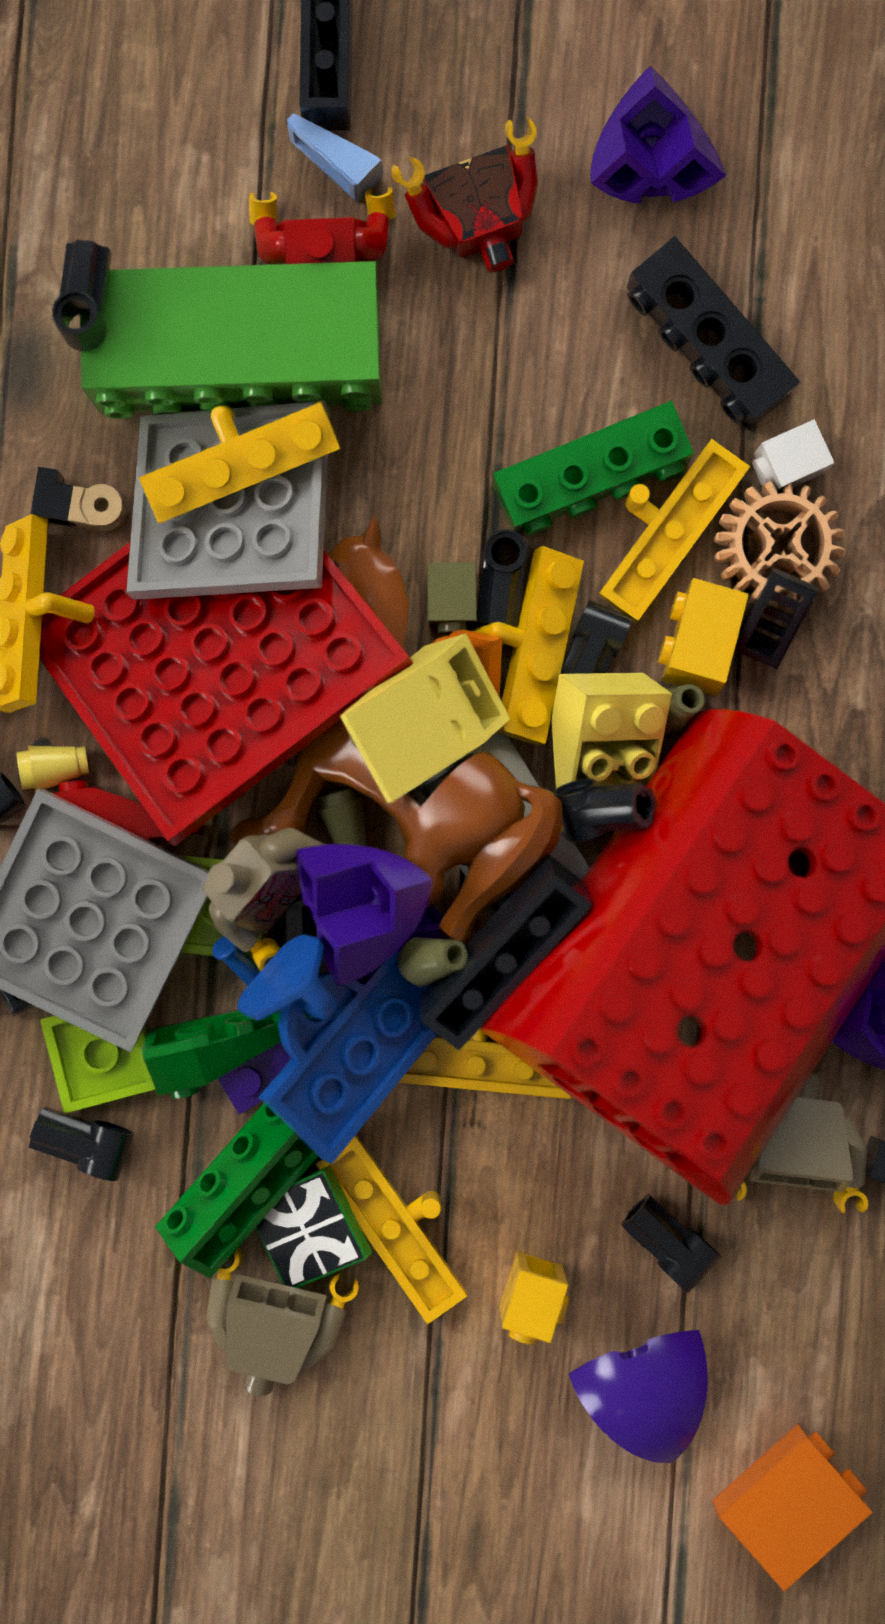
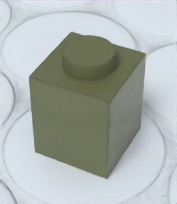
[427,562,476,635]

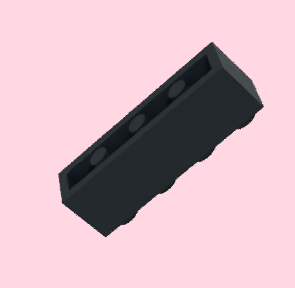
[299,0,353,131]
[419,854,593,1050]

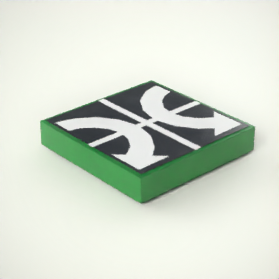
[256,1165,373,1288]

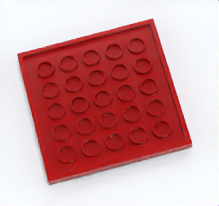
[39,541,413,847]

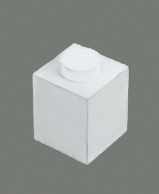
[753,419,834,494]

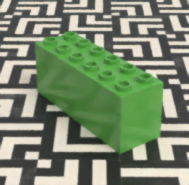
[80,261,382,419]

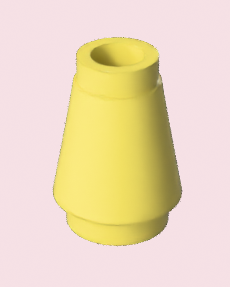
[16,745,89,792]

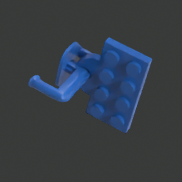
[212,935,437,1164]

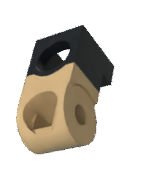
[30,467,127,532]

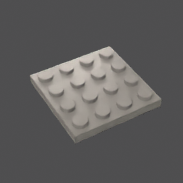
[127,401,330,600]
[0,788,210,1052]

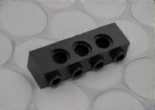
[626,236,800,430]

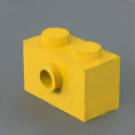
[657,578,749,697]
[500,1250,569,1345]

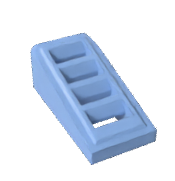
[287,113,383,202]

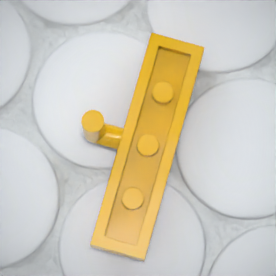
[138,402,341,524]
[598,439,750,623]
[0,514,94,713]
[471,546,584,746]
[398,1026,571,1099]
[316,1134,467,1325]

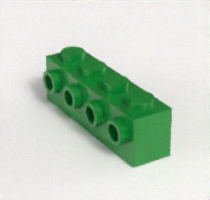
[492,400,694,537]
[155,1103,318,1279]

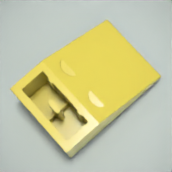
[340,634,510,803]
[551,673,672,832]

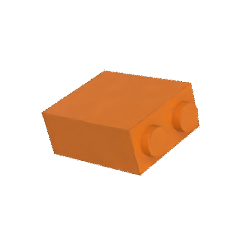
[712,1424,873,1592]

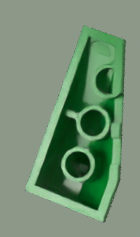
[141,1009,313,1099]

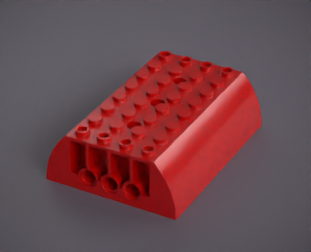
[480,709,885,1205]

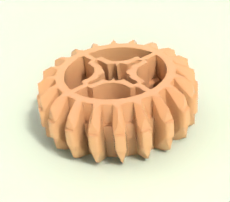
[714,481,845,610]

